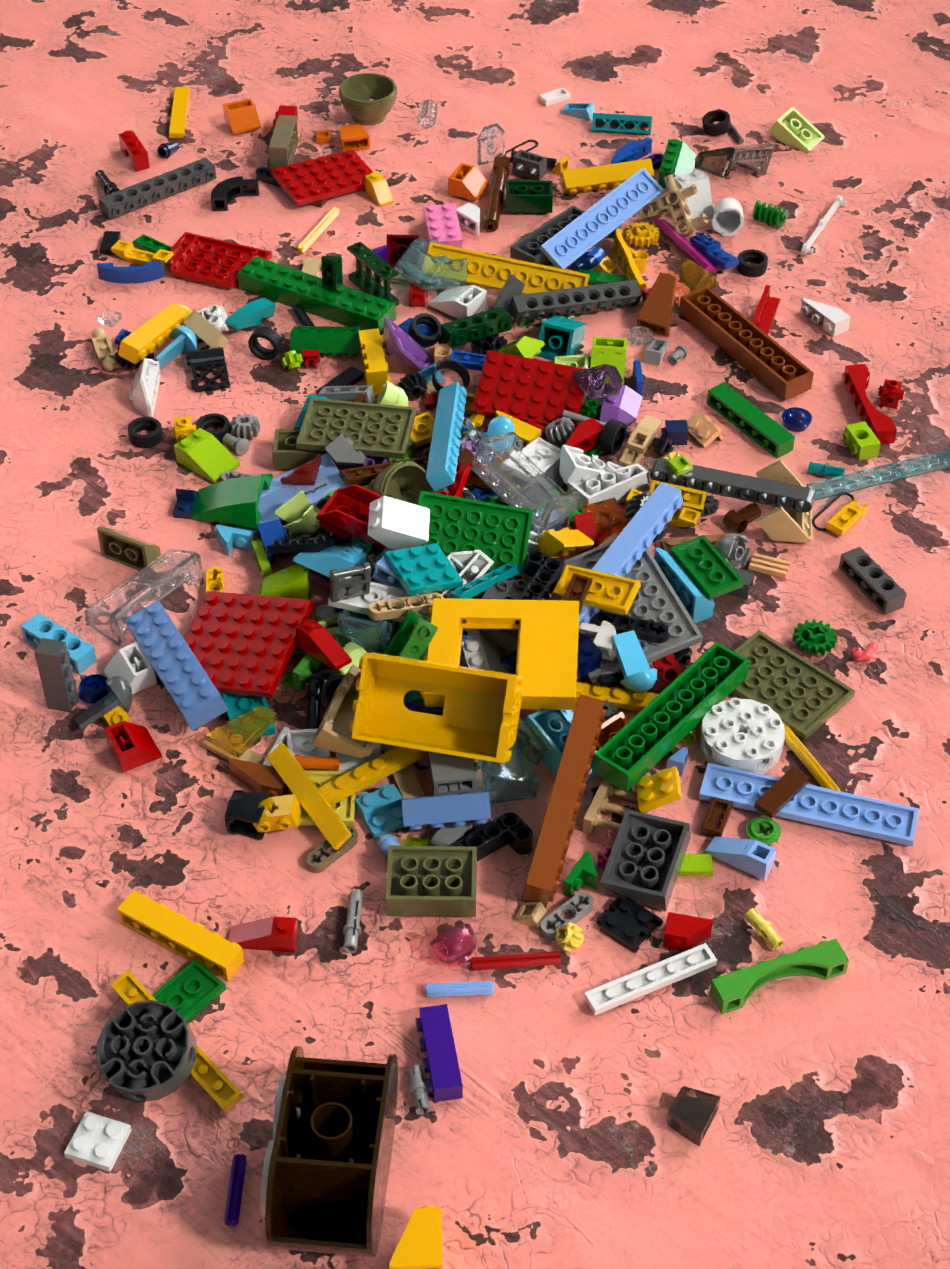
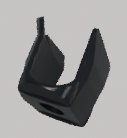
[225,790,269,840]

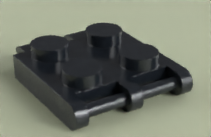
[596,897,663,953]

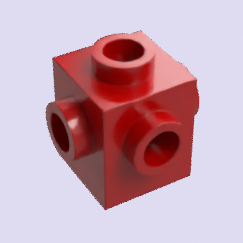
[878,379,905,409]

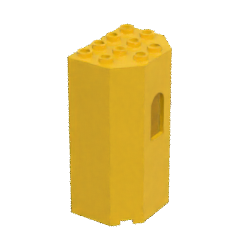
[349,652,523,763]

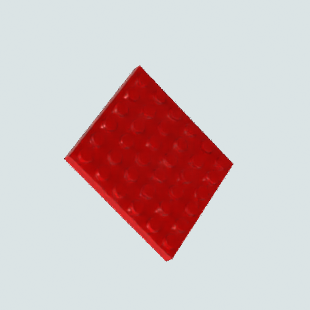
[184,591,314,698]

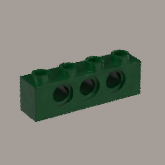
[441,307,511,348]

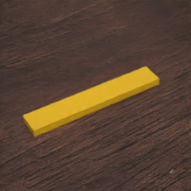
[169,87,190,138]
[267,743,352,850]

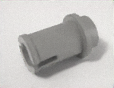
[668,345,688,365]

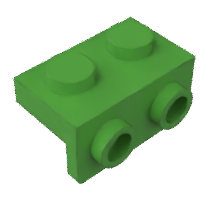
[284,653,322,691]

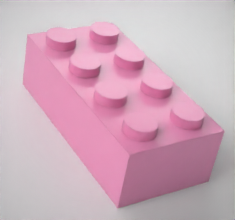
[424,203,463,248]

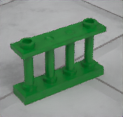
[384,609,438,660]

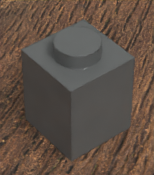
[726,567,754,599]

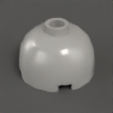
[715,533,750,569]

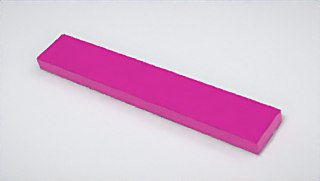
[654,217,719,274]

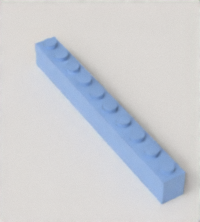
[579,482,683,633]

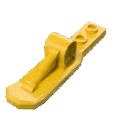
[612,229,649,298]

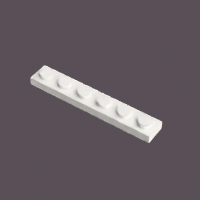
[584,943,717,1015]

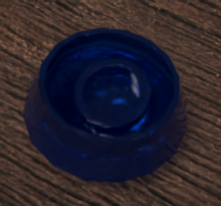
[782,407,813,432]
[78,674,111,704]

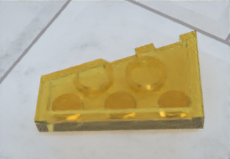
[205,705,277,758]

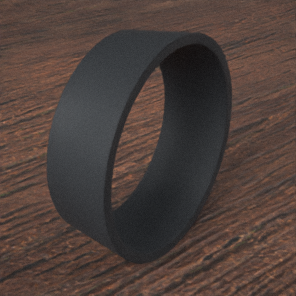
[432,359,470,392]

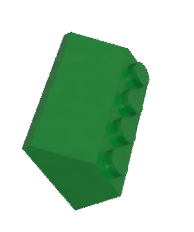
[658,139,697,189]
[290,326,361,356]

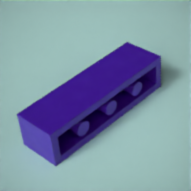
[415,1004,463,1102]

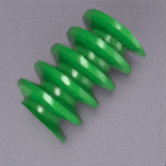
[753,200,788,228]

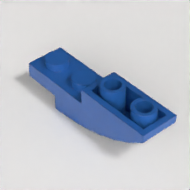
[610,137,652,164]
[690,233,739,269]

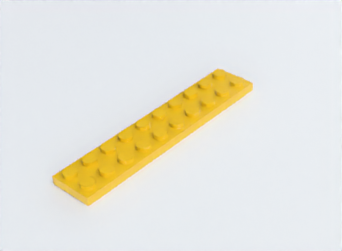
[423,242,590,295]

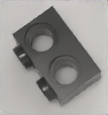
[513,149,547,181]

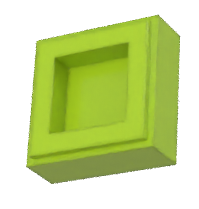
[667,455,693,476]

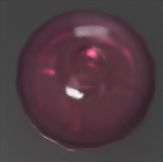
[430,923,477,966]

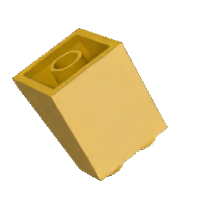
[390,1205,443,1269]

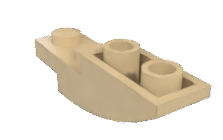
[619,415,663,467]

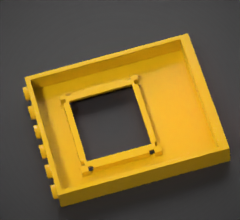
[420,598,579,710]

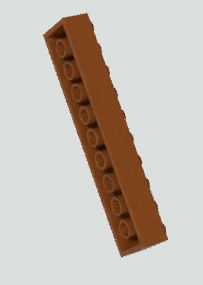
[679,286,814,401]
[520,694,606,908]

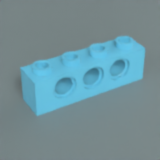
[21,613,97,675]

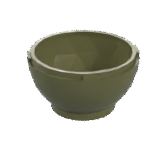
[339,73,397,125]
[367,461,435,505]

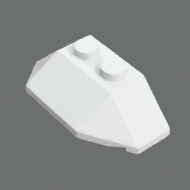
[129,358,161,417]
[431,550,494,598]

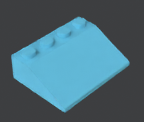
[293,542,371,577]

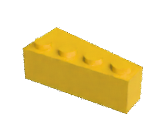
[358,328,391,394]

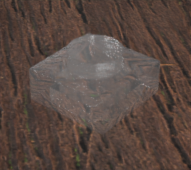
[98,309,122,327]

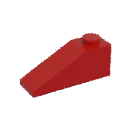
[565,418,604,453]
[295,619,352,671]
[228,916,298,953]

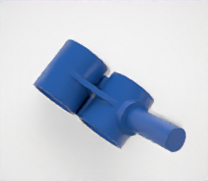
[574,247,605,271]

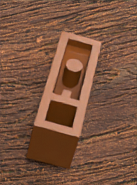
[228,758,289,797]

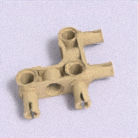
[639,174,708,236]

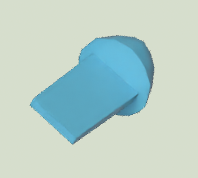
[155,325,197,370]
[468,416,515,452]
[611,630,657,692]

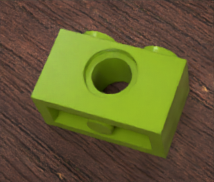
[842,421,881,461]

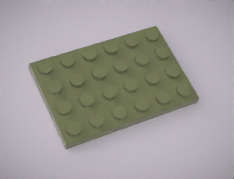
[296,398,416,459]
[732,630,855,740]

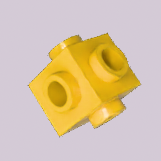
[171,415,197,443]

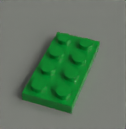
[670,535,744,600]

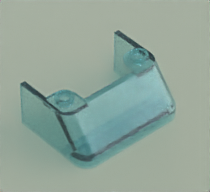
[395,239,468,290]

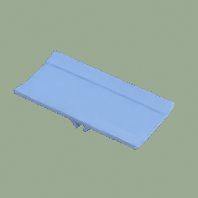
[244,453,347,534]

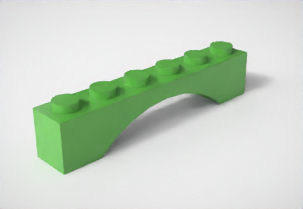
[710,939,849,1014]

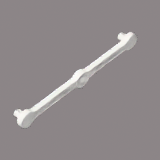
[801,195,847,256]

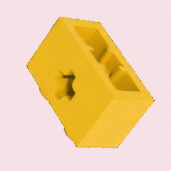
[253,794,302,833]

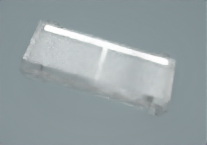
[471,432,583,534]
[85,549,204,646]

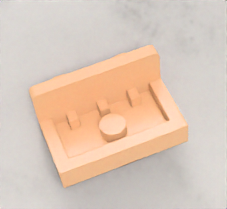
[687,411,724,448]

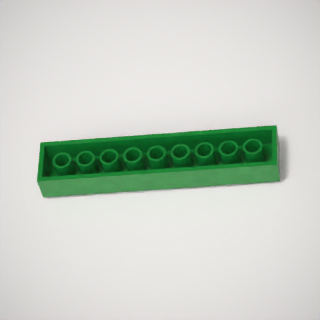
[237,256,396,330]
[592,642,750,792]

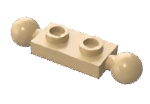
[91,328,116,371]

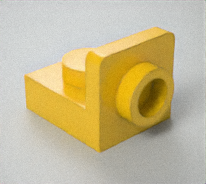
[101,704,130,726]

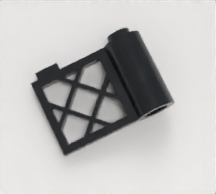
[186,347,230,392]

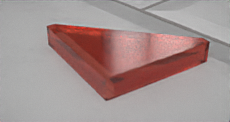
[280,454,322,485]

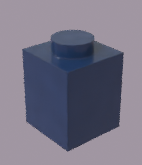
[661,420,688,445]

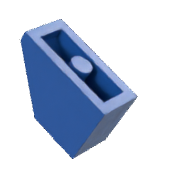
[257,519,287,565]

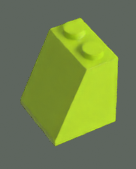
[258,563,311,600]

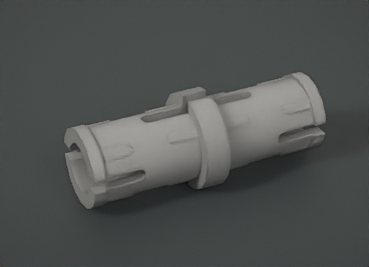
[407,1065,431,1115]

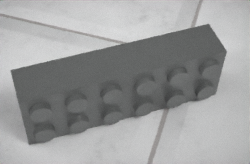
[510,205,585,266]

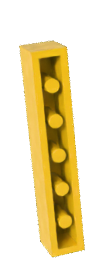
[560,158,655,195]
[118,303,190,364]
[117,890,244,981]

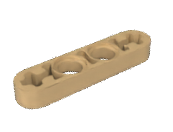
[368,592,444,621]

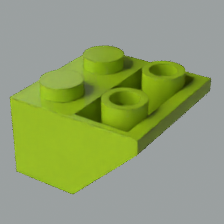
[498,336,545,359]

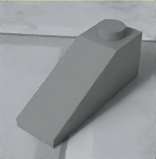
[318,385,376,404]

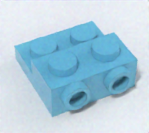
[355,784,407,840]

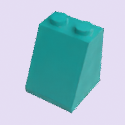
[538,315,586,360]

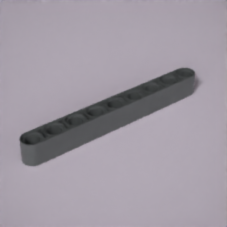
[650,458,816,512]

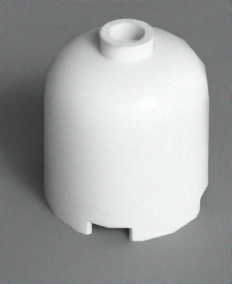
[712,197,744,237]

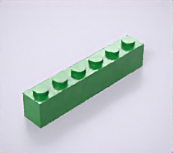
[707,382,795,459]

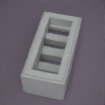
[643,339,670,365]

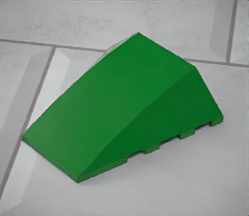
[191,473,273,531]

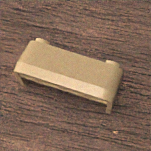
[756,459,813,543]

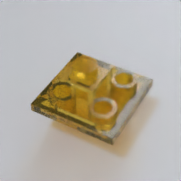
[680,258,719,290]

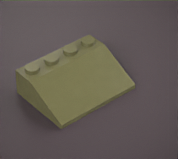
[385,845,477,917]

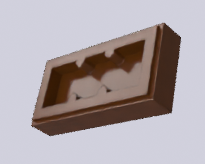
[700,798,733,837]

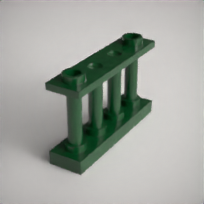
[347,241,399,307]

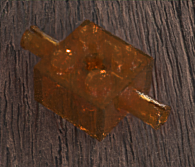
[568,498,628,546]

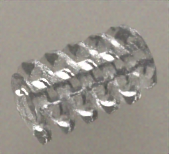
[417,99,438,129]

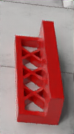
[752,285,781,335]

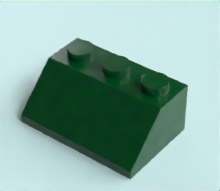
[506,180,553,214]

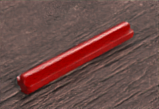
[470,951,561,971]

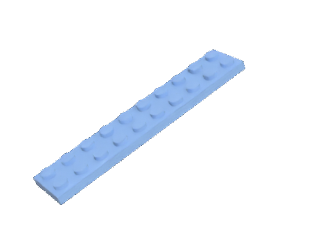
[539,168,664,269]
[699,763,919,846]

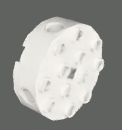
[700,698,785,774]

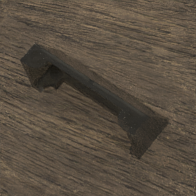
[694,143,775,180]

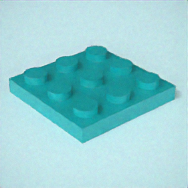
[384,543,463,596]

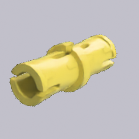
[744,908,784,951]

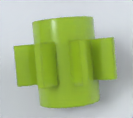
[281,350,303,371]

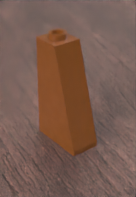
[637,272,676,337]

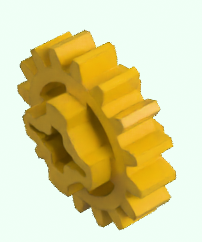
[625,221,659,247]

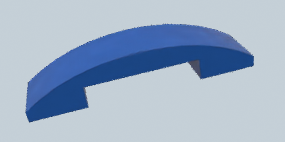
[97,262,164,284]

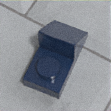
[173,489,198,519]

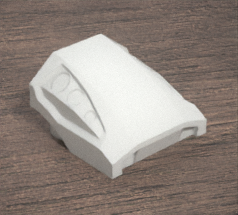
[194,305,231,338]

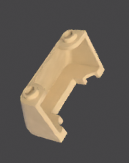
[311,664,374,759]

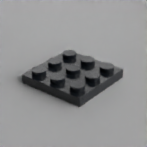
[267,531,344,554]

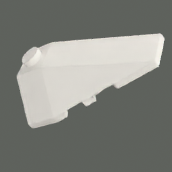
[559,445,622,485]

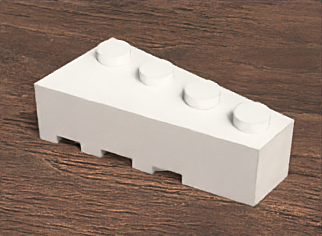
[567,463,650,515]

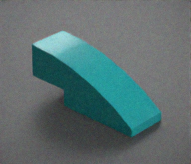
[225,297,276,330]

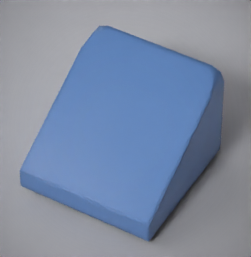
[667,747,688,776]

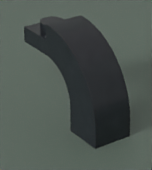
[211,176,259,211]

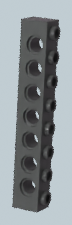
[98,157,217,220]
[509,280,642,322]

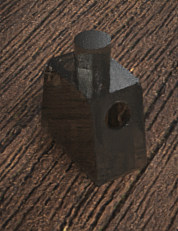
[658,1086,721,1146]

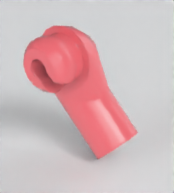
[851,642,878,661]

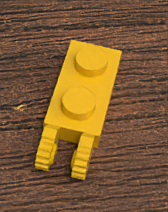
[826,499,869,536]

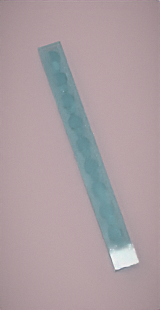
[806,449,950,501]

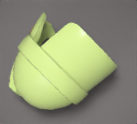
[377,380,409,407]

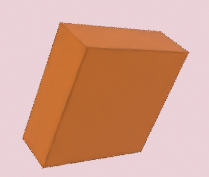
[315,131,331,143]

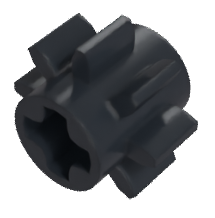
[651,435,674,457]

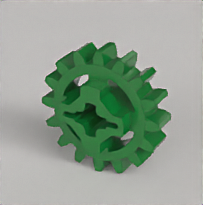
[793,619,837,656]

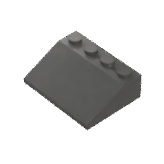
[600,809,691,911]

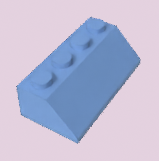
[401,791,491,830]

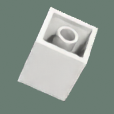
[674,170,713,220]
[368,496,430,551]

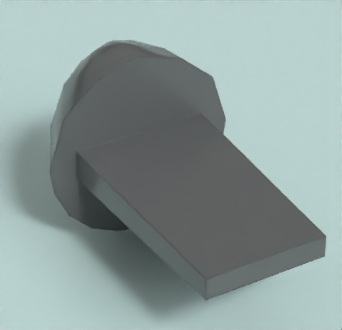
[485,274,525,323]
[74,676,133,729]

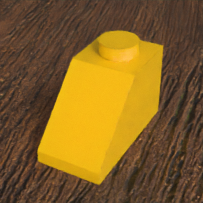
[365,172,393,207]

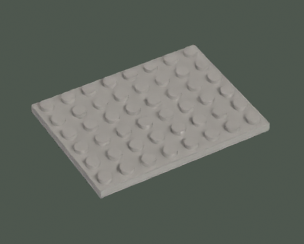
[550,541,703,685]

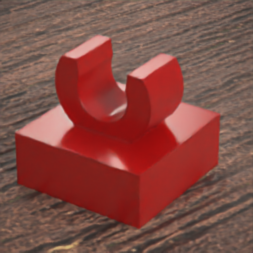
[302,350,320,369]

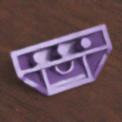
[383,317,434,370]
[599,383,643,427]

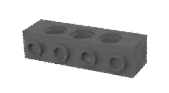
[839,547,907,615]

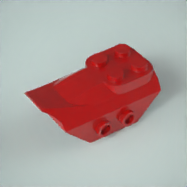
[316,484,392,551]

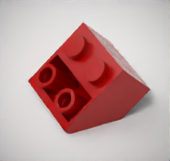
[104,721,162,772]

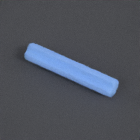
[425,981,494,997]

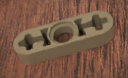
[306,826,358,873]

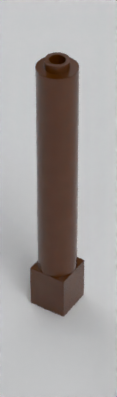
[483,156,510,232]

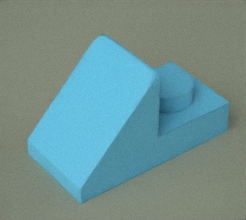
[216,525,254,556]

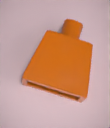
[340,123,370,152]

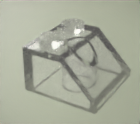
[477,123,506,166]

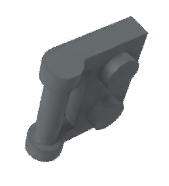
[329,562,371,602]

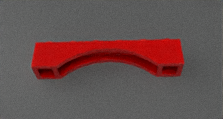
[842,364,897,445]

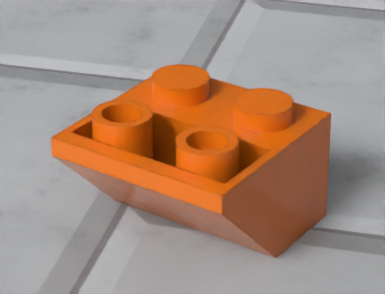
[223,98,261,134]
[448,163,489,201]

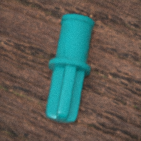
[808,462,845,478]

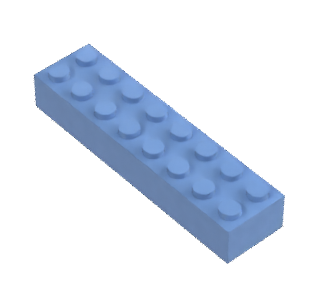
[124,600,228,731]

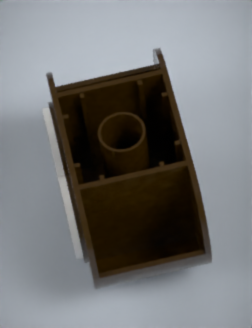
[260,1046,398,1257]

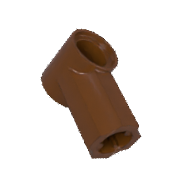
[723,502,762,534]

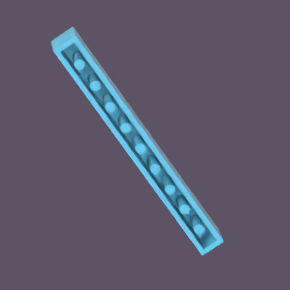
[426,381,467,492]

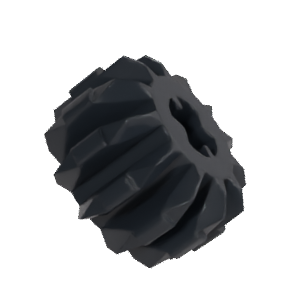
[397,371,427,401]

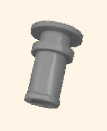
[223,433,250,456]

